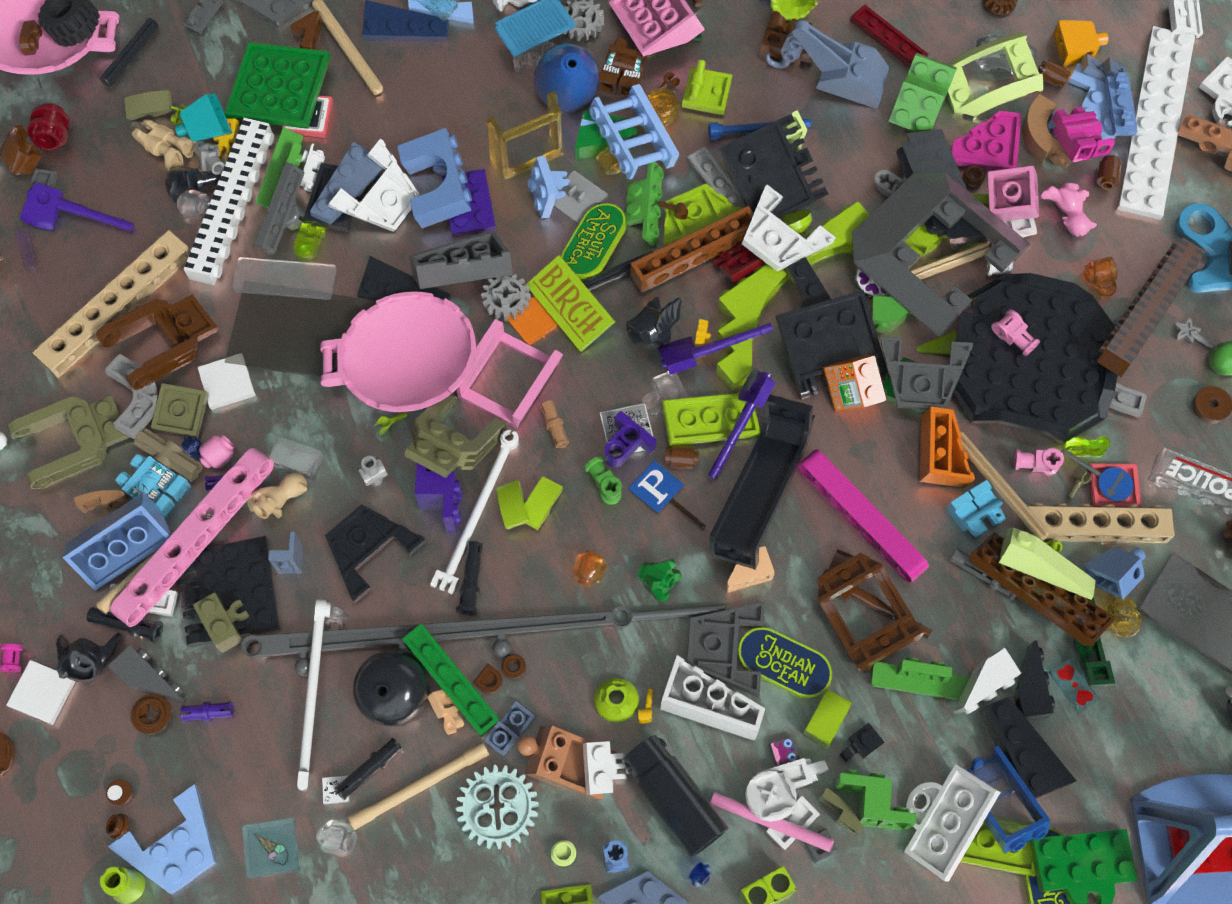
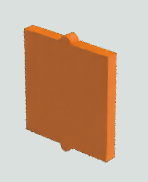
[507,296,558,345]

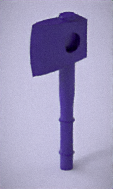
[20,182,135,232]
[658,323,773,375]
[708,367,776,479]

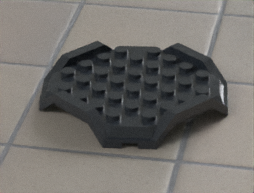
[952,273,1118,445]

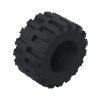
[38,0,100,47]

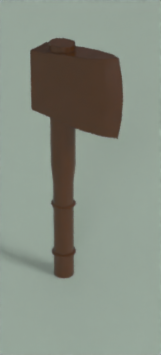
[823,549,932,639]

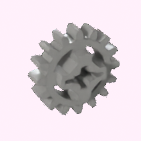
[563,0,604,41]
[481,274,531,321]

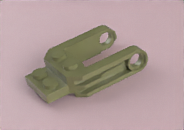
[404,394,507,478]
[8,395,130,489]

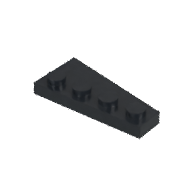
[357,256,451,303]

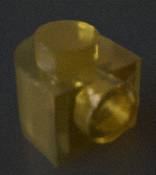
[596,147,621,175]

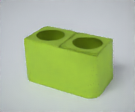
[804,689,852,750]
[739,865,797,904]

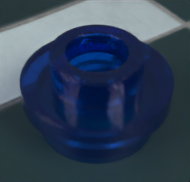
[181,436,202,458]
[689,862,712,887]

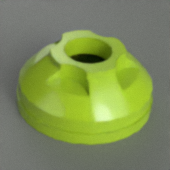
[779,210,812,236]
[594,677,639,723]

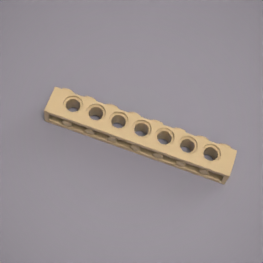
[32,230,190,379]

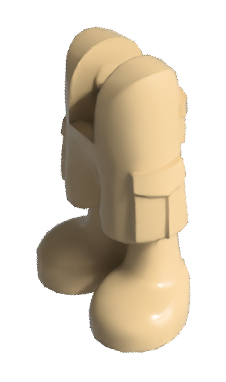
[131,119,196,171]

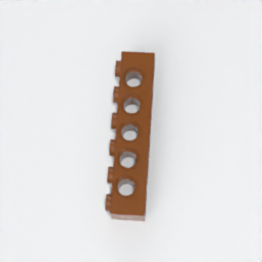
[630,206,754,293]

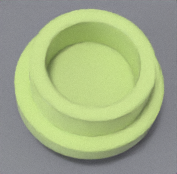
[551,840,576,867]

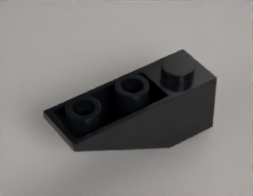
[1013,640,1055,721]

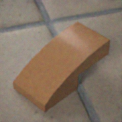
[73,490,130,513]

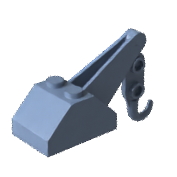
[765,20,889,109]

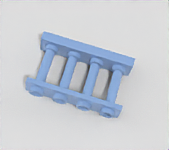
[589,84,680,180]

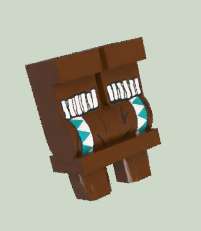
[597,38,647,98]

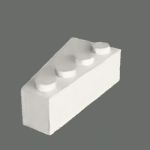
[660,655,765,741]

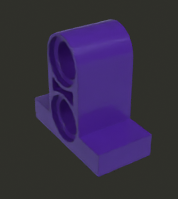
[605,411,657,468]

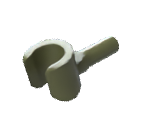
[1067,466,1091,499]

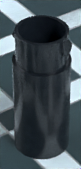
[622,735,729,859]

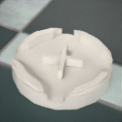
[745,770,797,822]

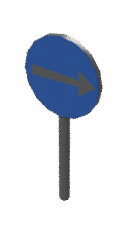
[1061,449,1134,501]

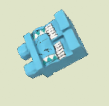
[115,454,192,519]

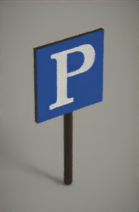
[628,461,706,529]

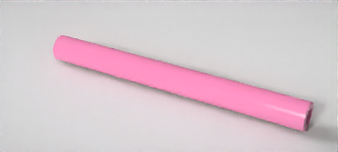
[711,792,834,852]

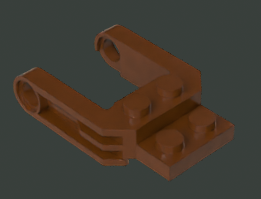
[95,294,218,390]

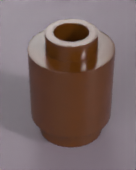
[1038,59,1071,87]
[1097,155,1122,190]
[665,445,699,469]

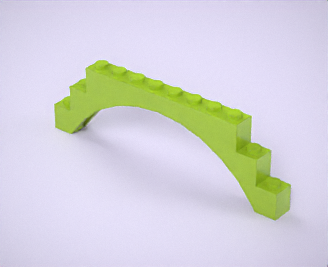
[716,202,944,393]

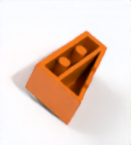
[920,406,975,488]

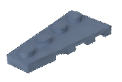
[310,142,384,224]

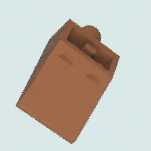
[517,725,616,800]

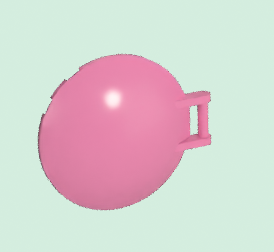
[0,0,119,74]
[320,292,476,412]

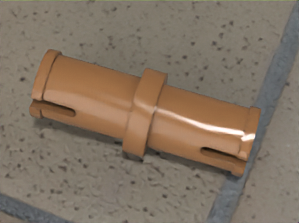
[539,400,570,448]

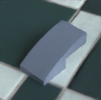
[1081,53,1127,81]

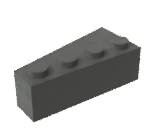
[409,230,513,289]

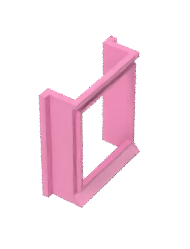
[457,319,563,429]

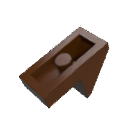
[290,11,323,50]

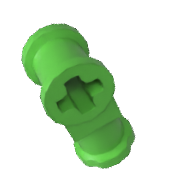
[584,456,622,505]

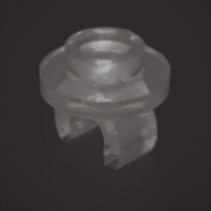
[324,607,349,630]

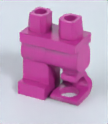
[1052,107,1115,162]

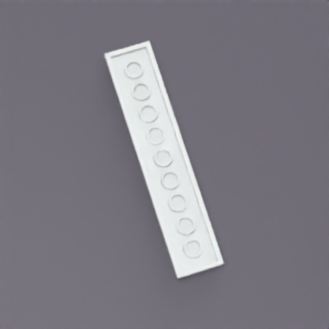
[1117,26,1195,220]

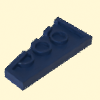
[362,0,449,42]

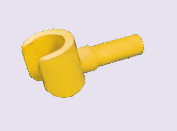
[638,689,654,724]

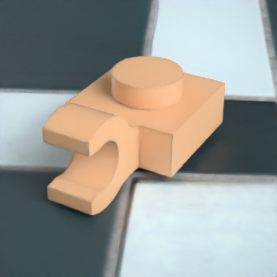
[428,689,464,735]

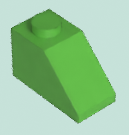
[870,296,912,333]

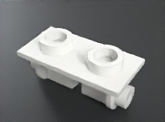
[300,144,325,192]

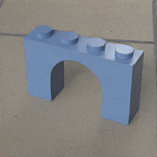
[397,128,472,228]

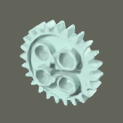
[456,765,539,850]

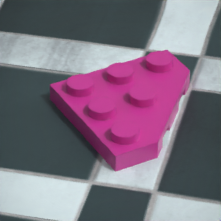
[951,110,1022,171]

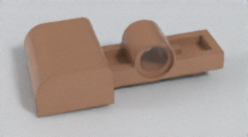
[1178,114,1232,172]

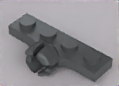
[255,162,305,255]

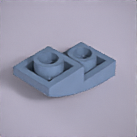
[484,701,537,756]

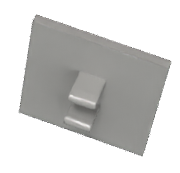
[553,170,608,224]

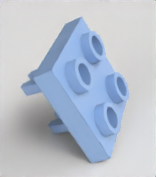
[527,156,570,219]

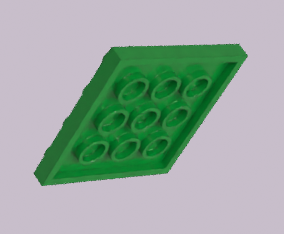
[224,42,331,129]

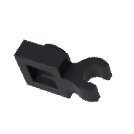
[839,723,885,763]

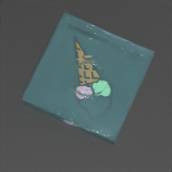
[242,818,299,879]

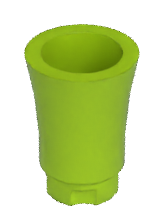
[100,866,145,904]

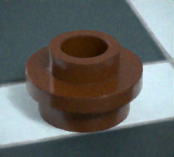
[962,166,985,187]
[501,654,526,679]
[106,813,130,840]

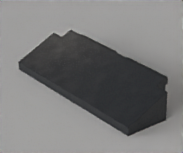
[896,129,986,250]

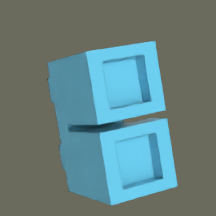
[946,480,1006,539]

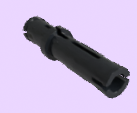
[334,738,403,800]

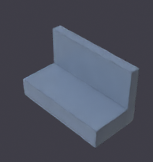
[268,531,304,574]

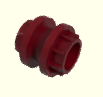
[27,103,71,150]

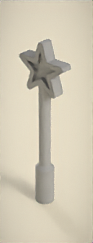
[1174,318,1216,349]

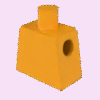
[1053,20,1108,66]

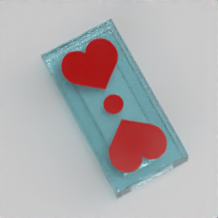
[1048,658,1100,714]

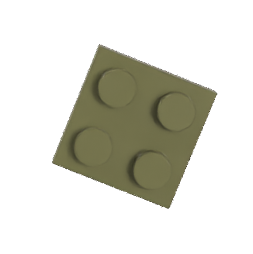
[151,383,209,438]

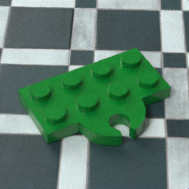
[1029,829,1138,904]

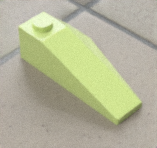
[999,528,1096,600]

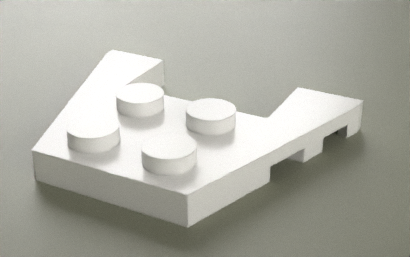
[328,139,421,232]
[742,185,836,271]

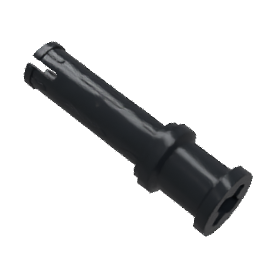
[456,541,483,616]
[86,607,163,643]

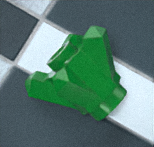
[638,558,682,602]

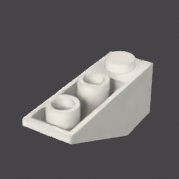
[953,648,1021,715]

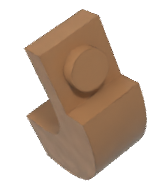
[1022,94,1071,169]

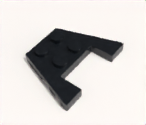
[325,504,426,603]

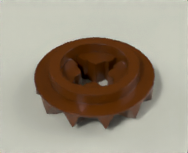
[983,0,1018,15]
[131,694,171,734]

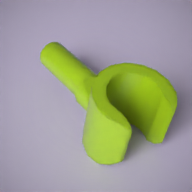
[374,412,407,435]

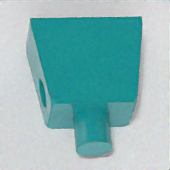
[175,94,233,142]

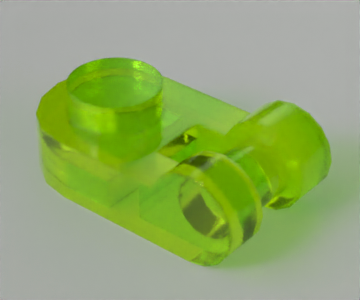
[293,222,326,261]
[1065,436,1111,458]

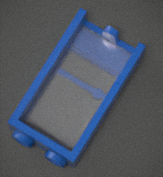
[967,746,1050,854]

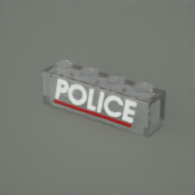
[1148,448,1232,515]

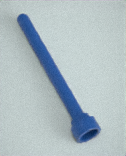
[708,119,812,140]

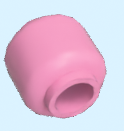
[199,435,235,469]

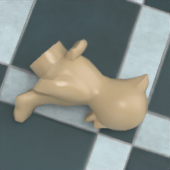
[246,473,308,519]

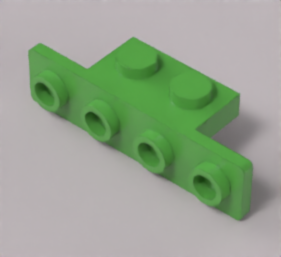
[255,128,303,209]
[625,162,664,247]
[871,657,970,701]

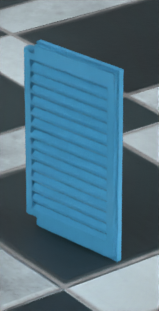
[495,0,577,57]

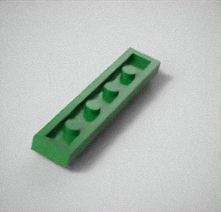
[402,623,500,736]

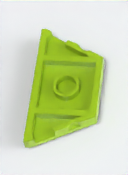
[664,184,742,247]

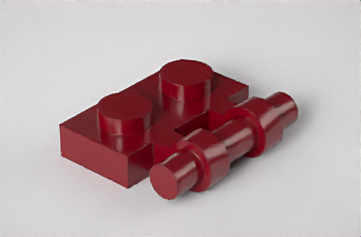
[712,241,766,282]

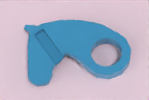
[1176,203,1232,292]

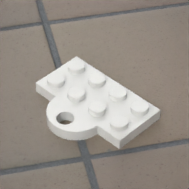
[904,764,1001,882]

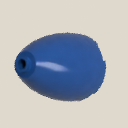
[534,44,599,113]

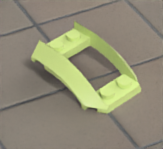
[947,32,1043,118]

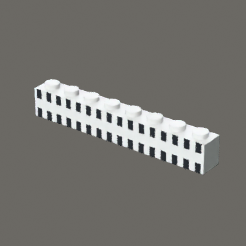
[184,118,274,285]

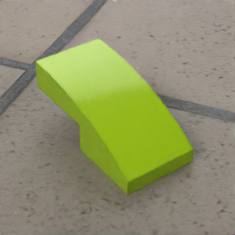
[525,476,563,530]
[497,480,530,529]

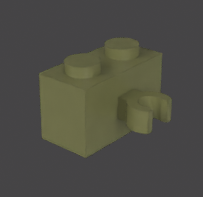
[193,593,249,653]

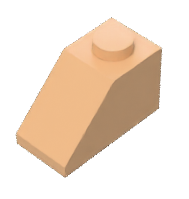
[726,546,775,593]

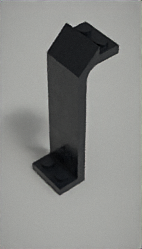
[710,394,815,570]

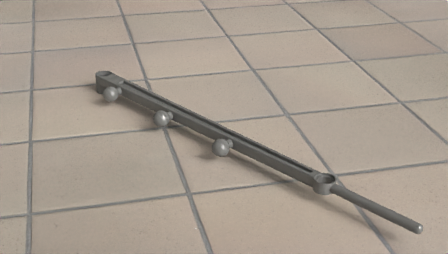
[241,604,726,677]

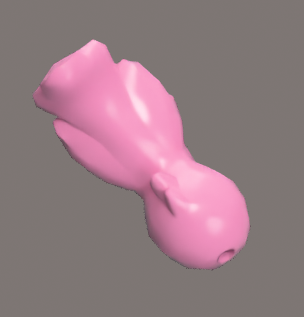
[1040,183,1097,237]

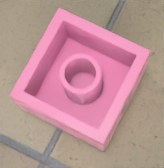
[988,166,1039,222]

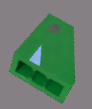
[575,110,638,159]

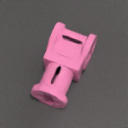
[991,309,1040,356]
[1013,448,1064,475]

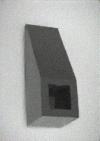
[108,645,185,703]

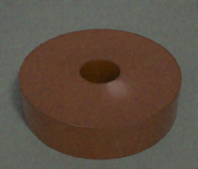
[1192,386,1232,424]

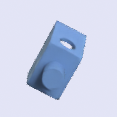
[1084,547,1146,600]

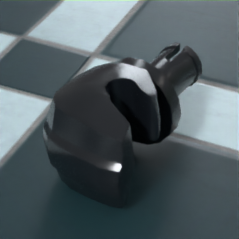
[165,167,222,203]

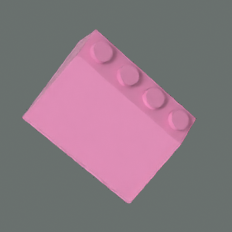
[609,0,705,56]

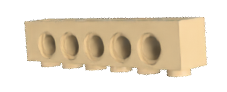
[1023,503,1175,543]

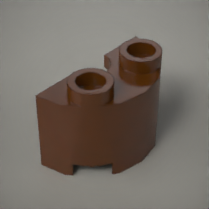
[0,125,42,175]

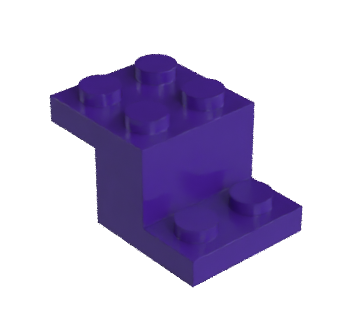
[415,463,463,533]

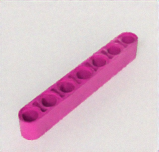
[798,449,929,583]

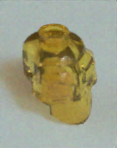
[1104,593,1142,637]

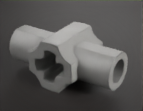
[193,141,225,175]
[356,456,388,486]

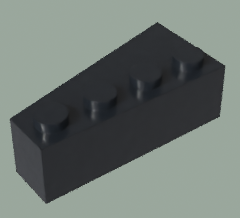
[980,697,1077,799]

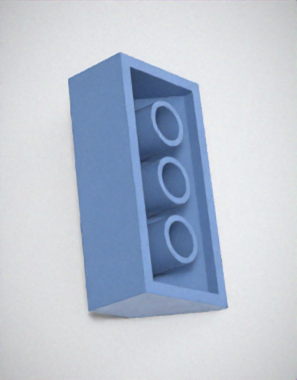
[62,492,172,591]

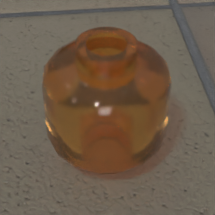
[572,550,607,587]

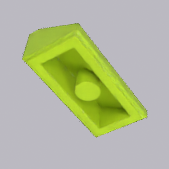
[540,884,593,904]

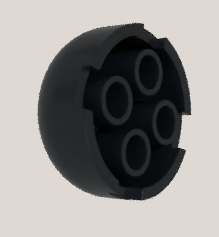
[353,650,430,726]

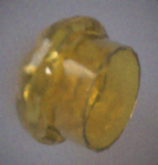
[647,88,680,126]

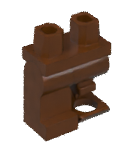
[758,11,813,66]

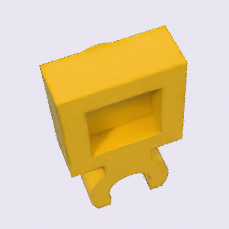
[213,118,239,157]
[694,319,711,348]

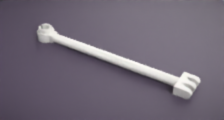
[430,430,519,595]
[297,599,331,791]

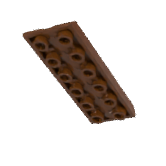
[970,532,1115,646]

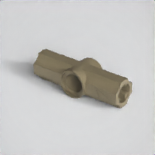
[133,428,203,482]

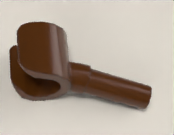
[652,72,680,98]
[659,201,688,220]

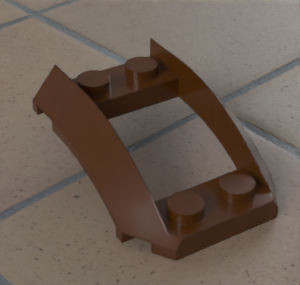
[817,553,924,671]

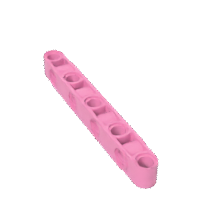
[110,448,274,627]

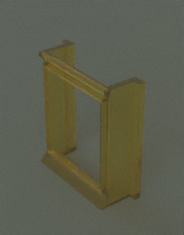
[485,91,564,180]

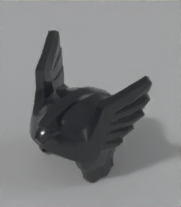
[626,297,682,345]
[56,632,122,683]

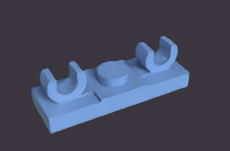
[1105,72,1138,136]

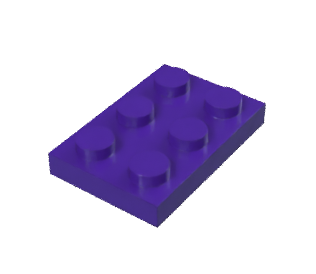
[442,169,496,238]

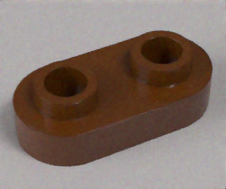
[19,20,42,56]

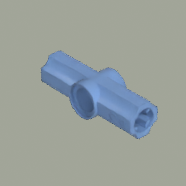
[602,840,629,873]

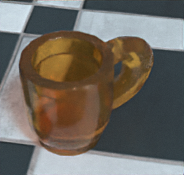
[1084,256,1117,296]

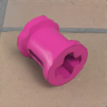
[0,644,23,673]

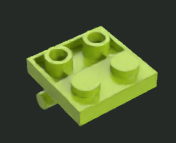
[682,60,732,115]

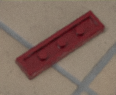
[850,4,928,68]

